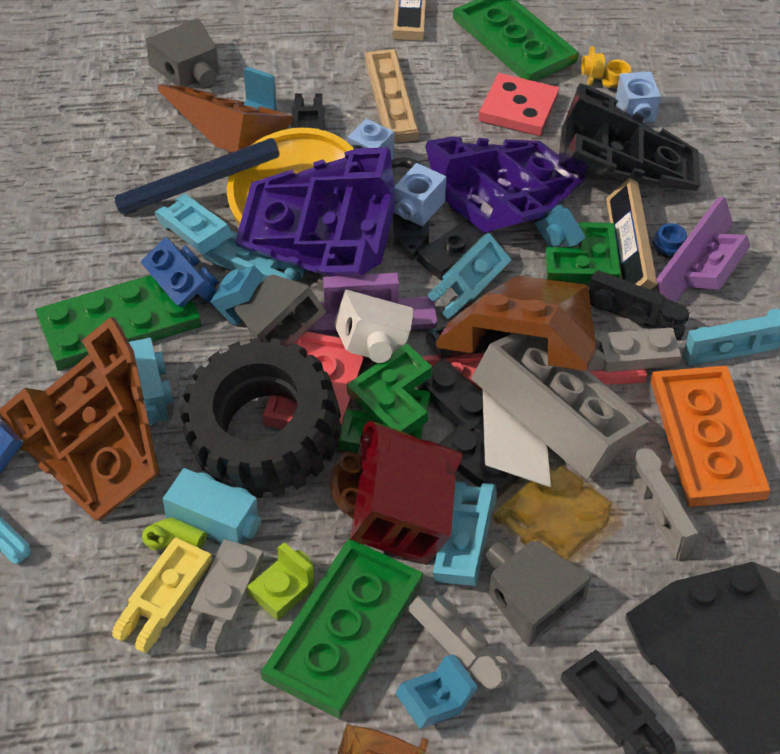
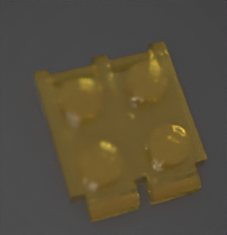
[493,465,612,560]

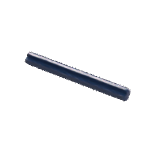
[115,138,280,214]

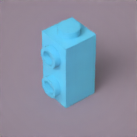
[129,337,173,425]
[162,468,261,545]

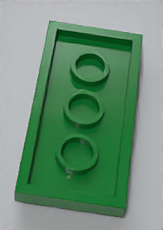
[453,0,579,81]
[35,275,201,371]
[261,538,423,719]

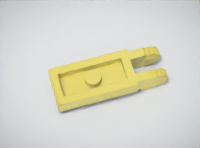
[112,537,213,653]

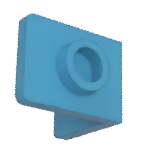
[244,67,277,110]

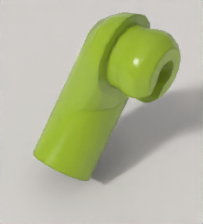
[142,518,207,550]

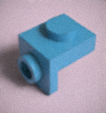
[534,204,586,247]
[210,265,264,325]
[395,654,477,729]

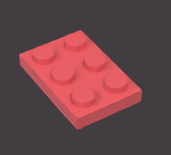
[263,331,367,441]

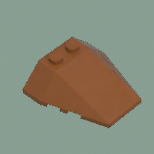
[436,275,596,371]
[0,317,160,521]

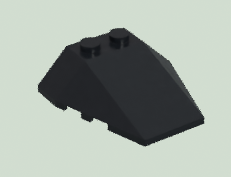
[558,82,700,191]
[625,562,780,754]

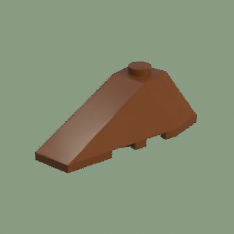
[158,84,293,154]

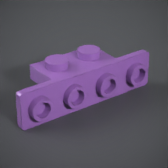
[656,197,750,302]
[307,273,437,335]

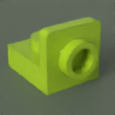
[247,542,314,621]

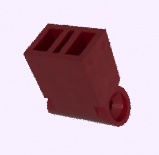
[350,421,463,565]

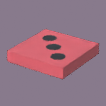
[479,73,560,136]

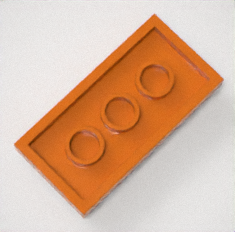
[650,365,770,507]

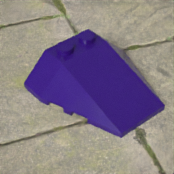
[425,137,586,233]
[235,147,396,276]

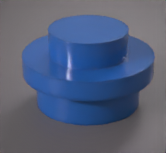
[653,223,688,256]

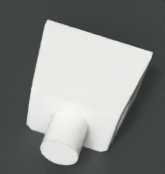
[334,290,414,363]

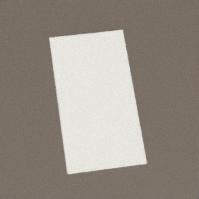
[483,390,551,487]

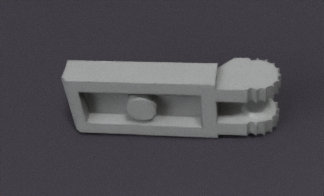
[587,328,682,372]
[629,447,699,561]
[180,539,264,653]
[409,596,519,690]

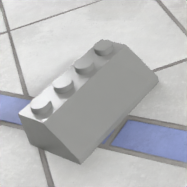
[471,333,649,480]

